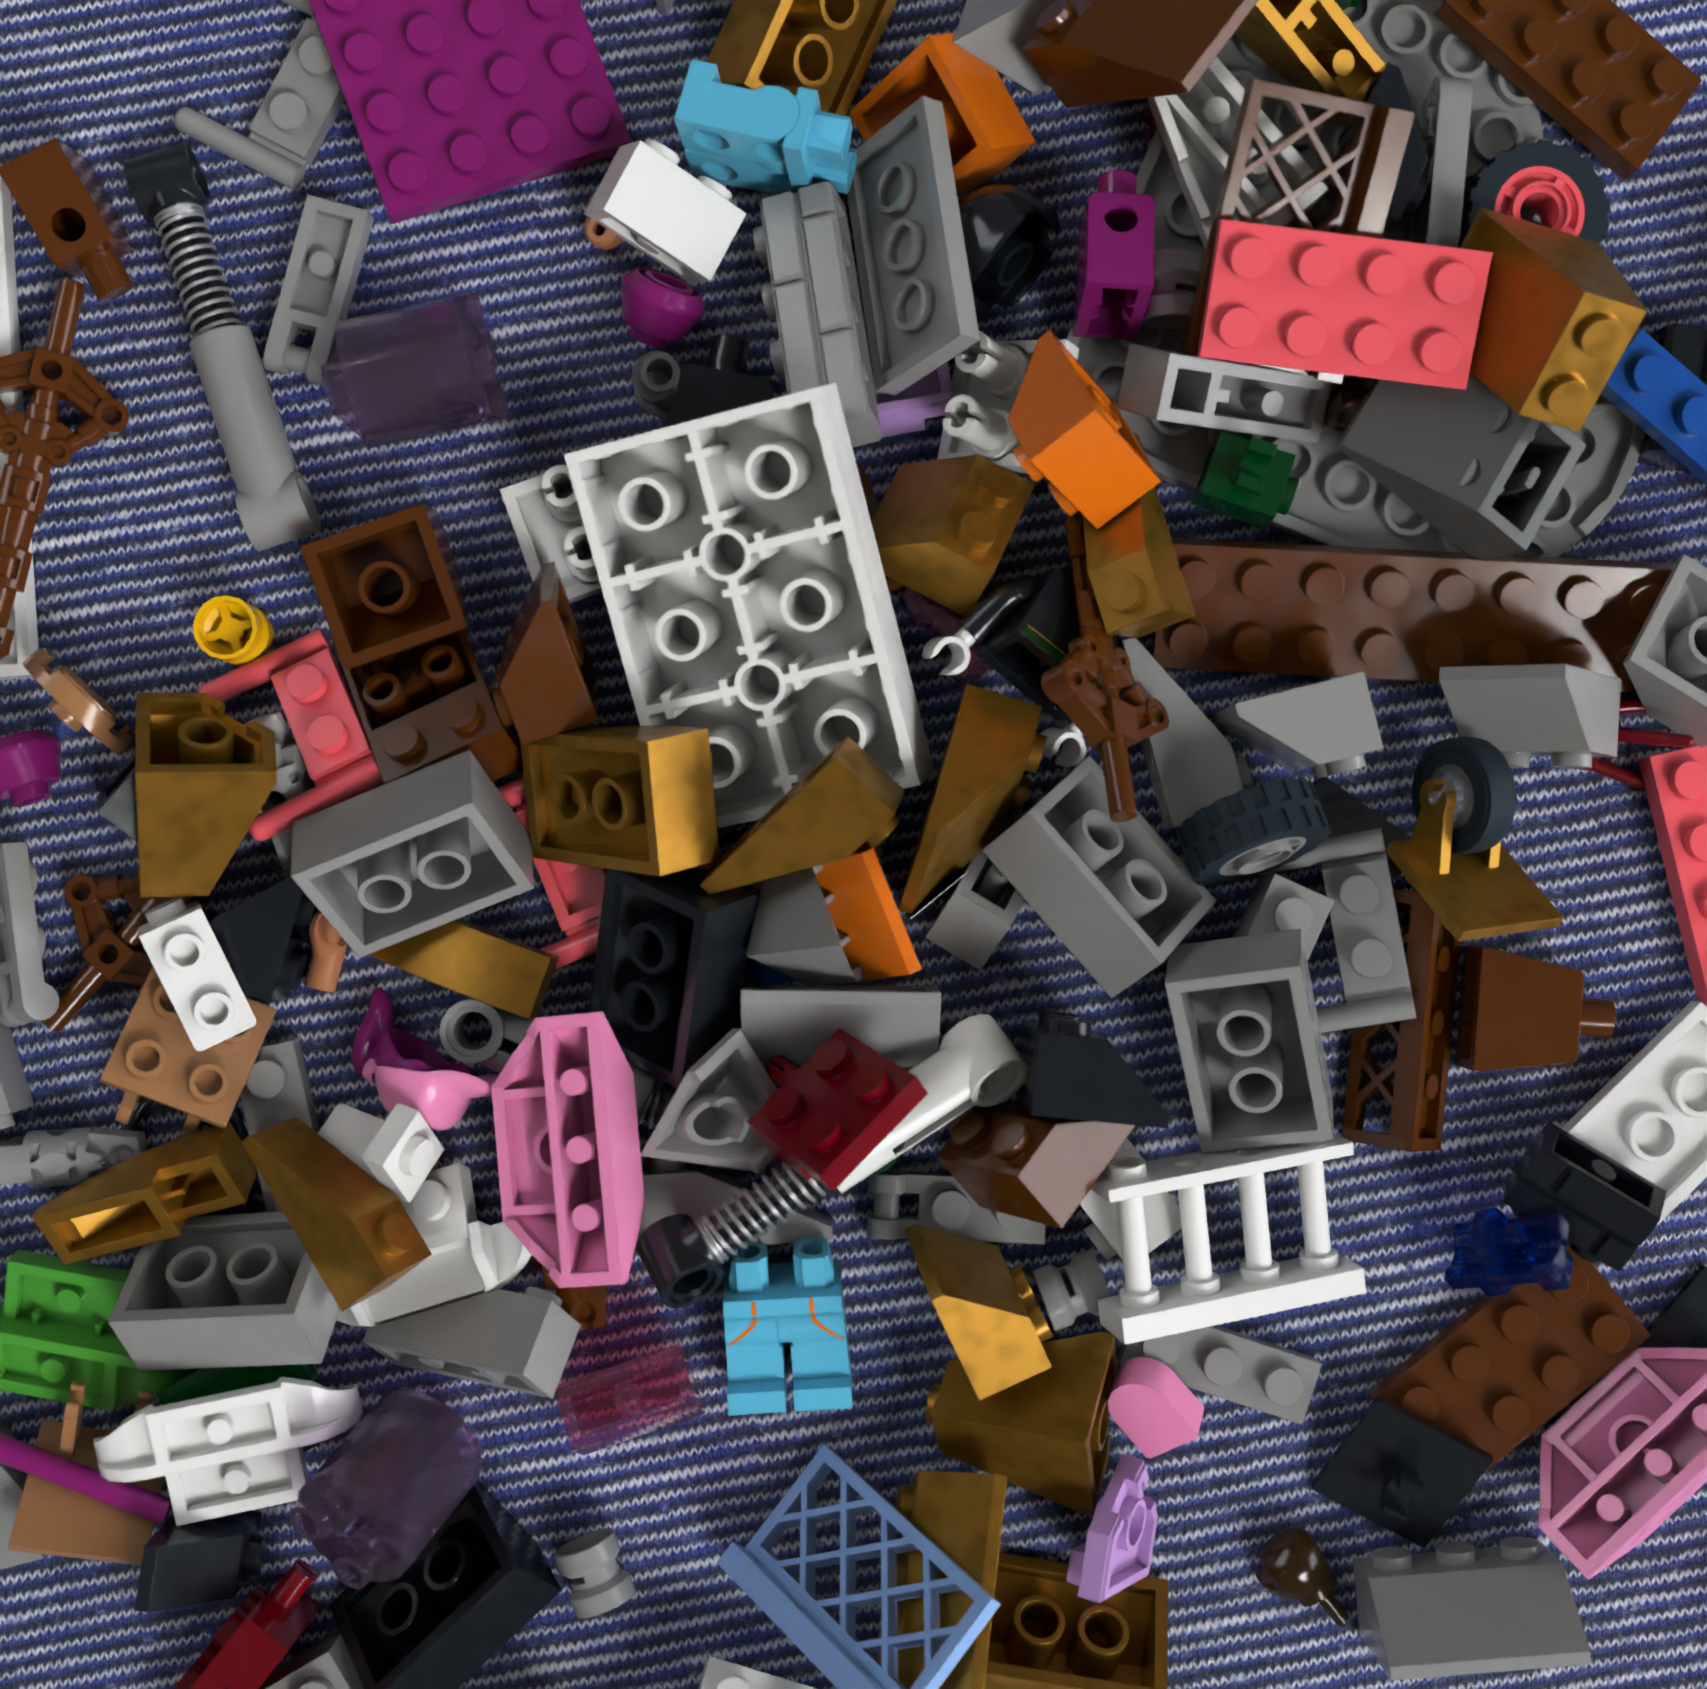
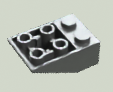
[1336,372,1587,562]

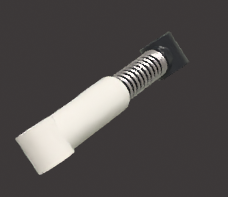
[636,1014,1028,1309]

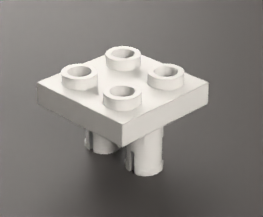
[937,331,1079,474]
[499,465,602,603]

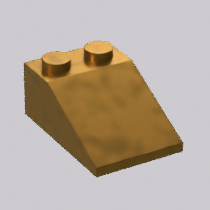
[898,684,1047,914]
[520,725,720,876]

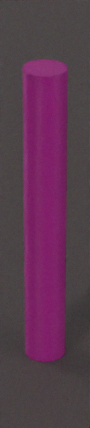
[0,1433,172,1525]

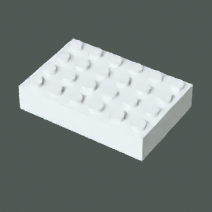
[564,382,934,828]

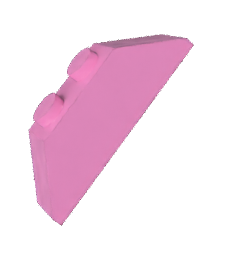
[491,1011,645,1288]
[1538,1347,1707,1580]

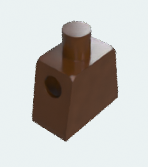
[0,138,135,302]
[1455,946,1616,1071]

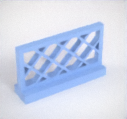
[716,1444,1001,1689]

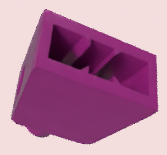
[1073,170,1155,340]

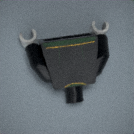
[922,565,1118,767]

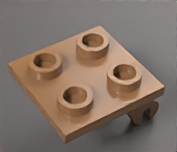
[100,966,277,1138]
[8,1381,165,1566]

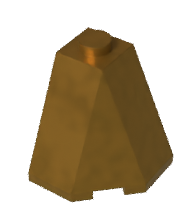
[135,693,277,898]
[926,1331,1118,1516]

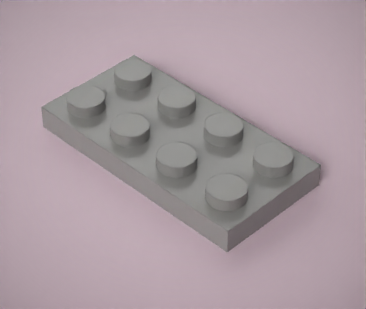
[847,96,980,395]

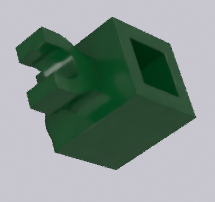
[1191,430,1299,528]

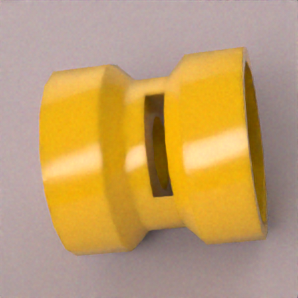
[193,595,274,666]

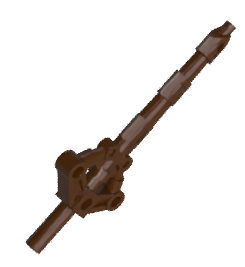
[0,278,129,660]
[1041,510,1169,822]
[42,729,296,1033]

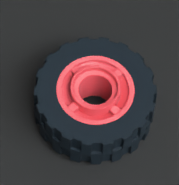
[1457,140,1611,248]

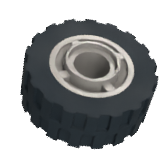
[1176,777,1332,886]

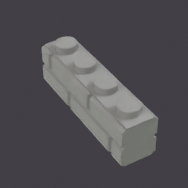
[753,181,883,448]

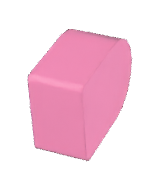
[1107,1357,1204,1458]

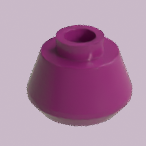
[622,267,705,348]
[0,729,61,807]

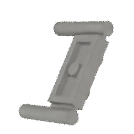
[174,0,345,190]
[1257,828,1417,1033]

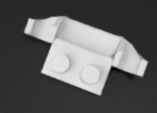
[336,1162,532,1328]
[93,1377,363,1526]

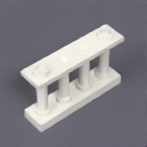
[1090,1133,1366,1345]

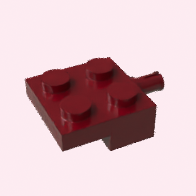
[747,1028,928,1192]
[173,1559,322,1689]

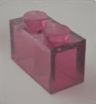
[555,1344,705,1455]

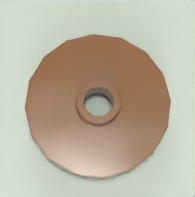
[23,647,136,755]

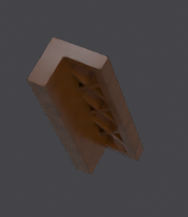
[1342,890,1461,1152]

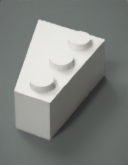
[1148,56,1328,251]

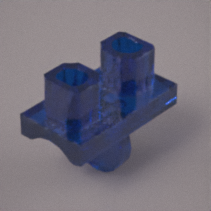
[1444,1208,1574,1295]

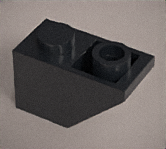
[211,876,319,1002]

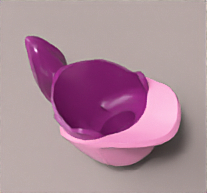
[352,988,499,1131]

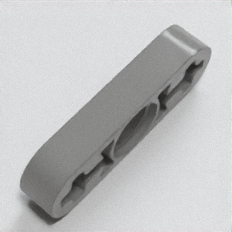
[1413,76,1473,248]

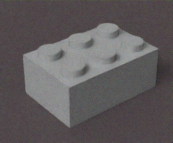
[291,750,534,958]
[982,755,1217,999]
[1165,929,1333,1153]

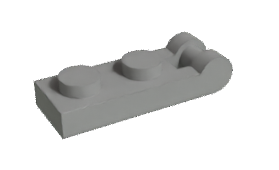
[263,194,374,386]
[0,842,59,1027]
[866,1170,1046,1244]

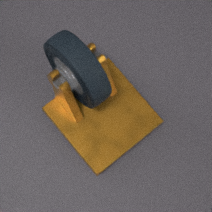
[1385,736,1564,941]

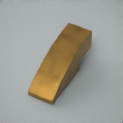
[369,919,559,1019]
[32,1122,257,1265]

